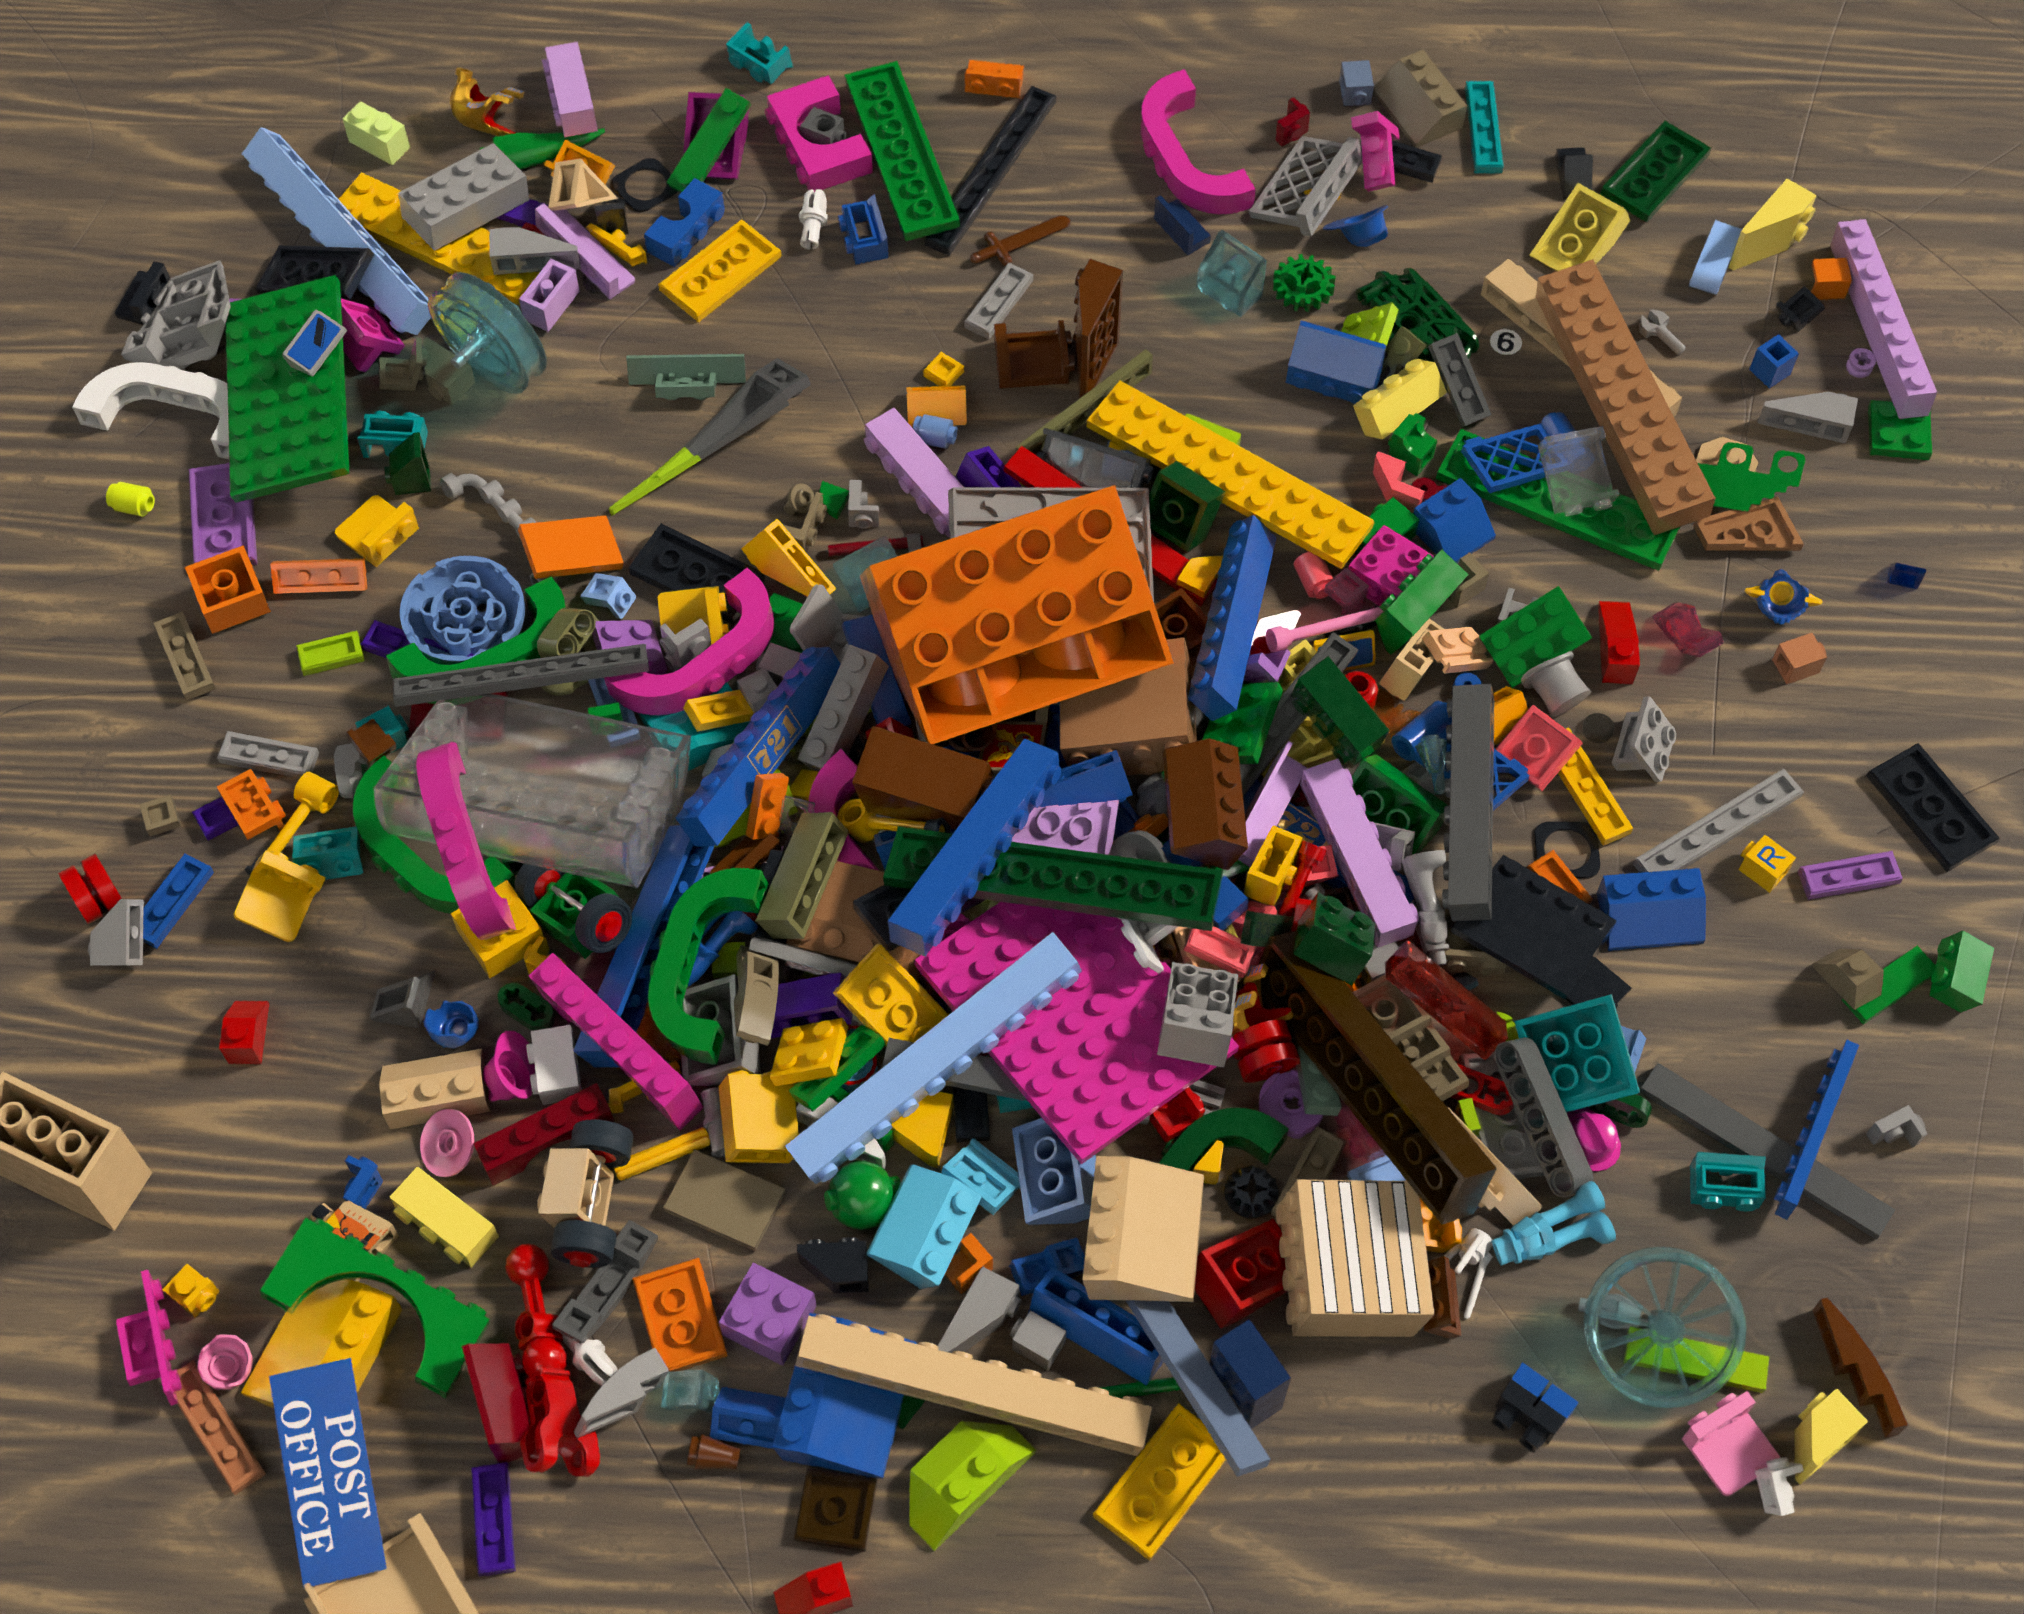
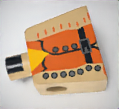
[311,1201,399,1282]

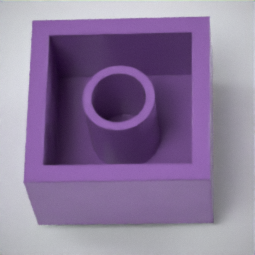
[719,1263,816,1366]

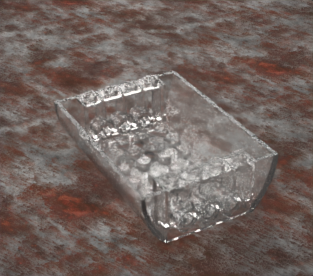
[374,694,691,888]

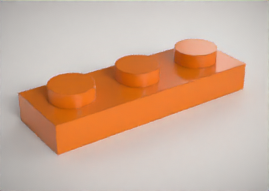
[270,558,367,594]

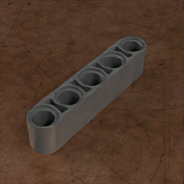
[1494,1037,1594,1198]

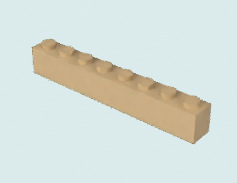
[1481,258,1682,416]

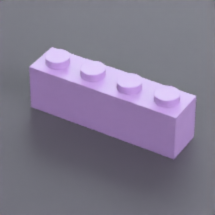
[542,42,598,137]

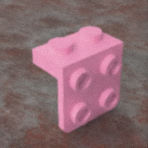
[1682,1391,1780,1496]

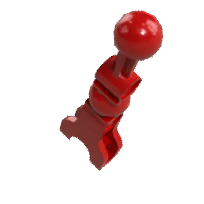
[505,1243,600,1477]

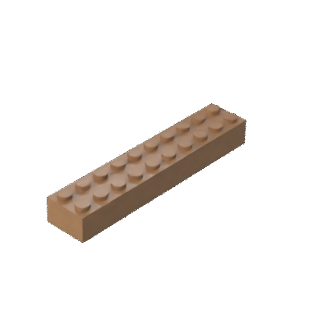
[1535,259,1715,535]

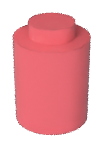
[1293,551,1336,599]

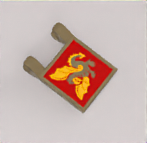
[979,705,1052,774]

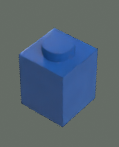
[1749,334,1799,389]

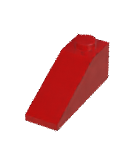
[1598,601,1640,684]

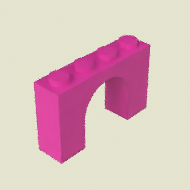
[765,75,873,192]

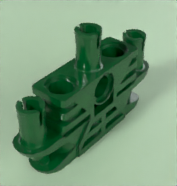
[1356,268,1479,362]

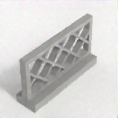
[1249,136,1363,236]

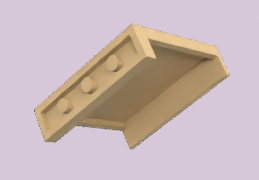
[304,1513,479,1614]

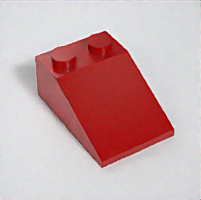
[1194,1219,1287,1329]

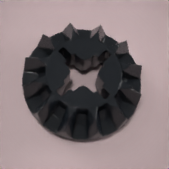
[1224,1164,1279,1218]

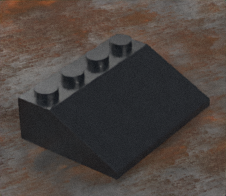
[1450,855,1617,1000]

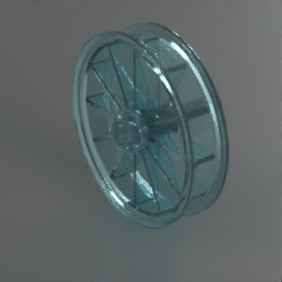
[1584,1247,1746,1408]

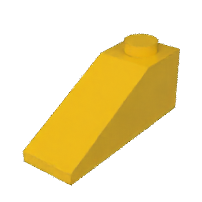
[741,519,836,597]

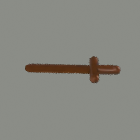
[970,215,1070,266]

